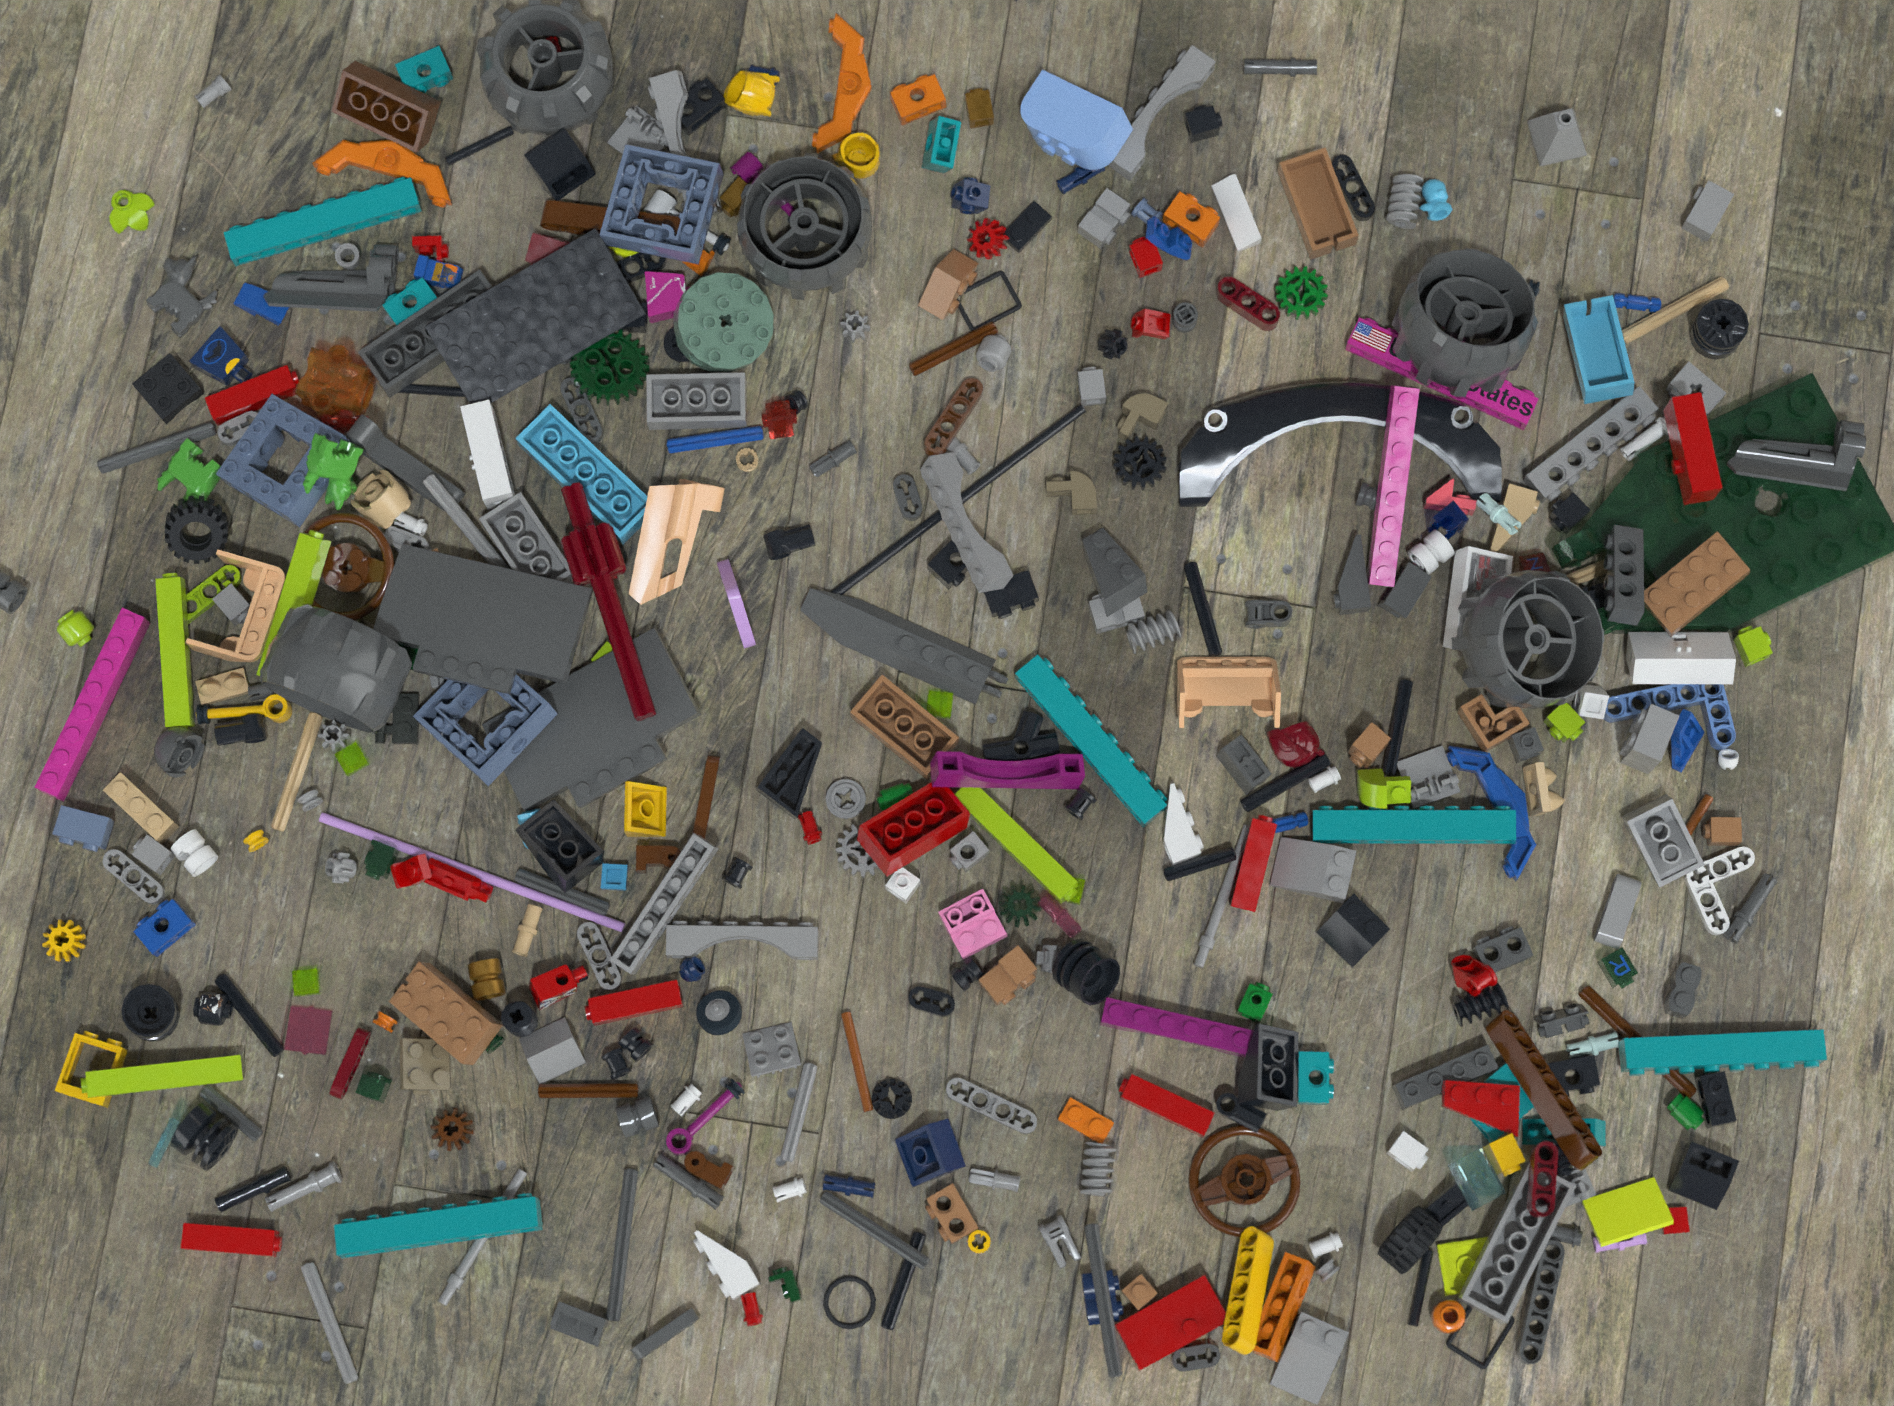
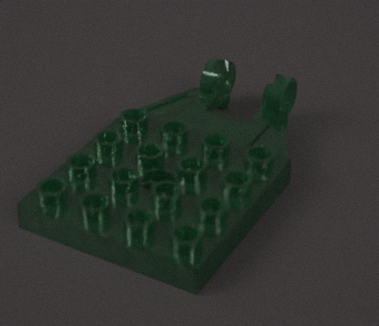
[1552,372,1894,636]

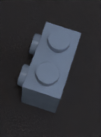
[53,805,114,852]

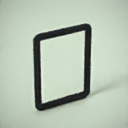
[957,271,1022,331]
[1446,1306,1515,1369]

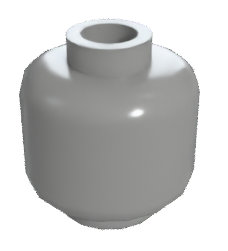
[976,334,1012,372]

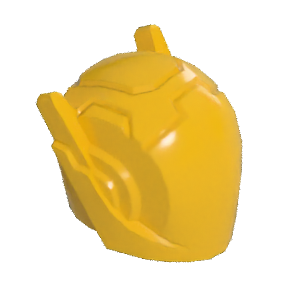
[724,71,780,117]
[832,133,880,179]

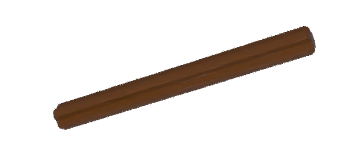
[1579,985,1697,1098]

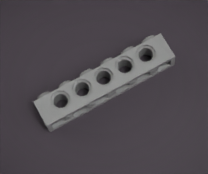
[1523,386,1659,503]
[610,833,719,974]

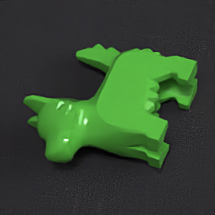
[303,433,364,510]
[157,438,221,501]

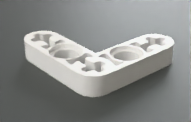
[1684,847,1755,936]

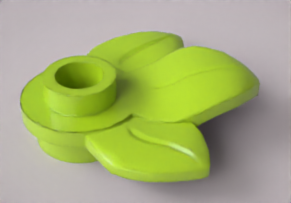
[109,190,155,234]

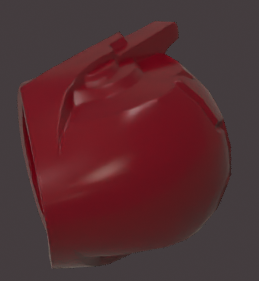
[1266,721,1325,767]

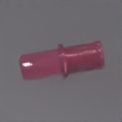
[1038,893,1081,938]

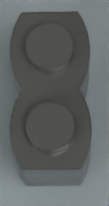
[1664,962,1701,1019]

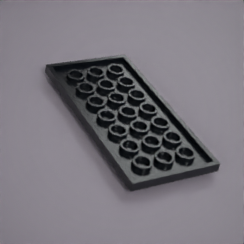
[425,228,645,404]

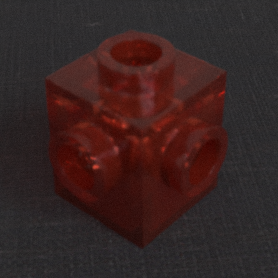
[761,400,798,439]

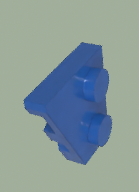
[1671,709,1705,773]

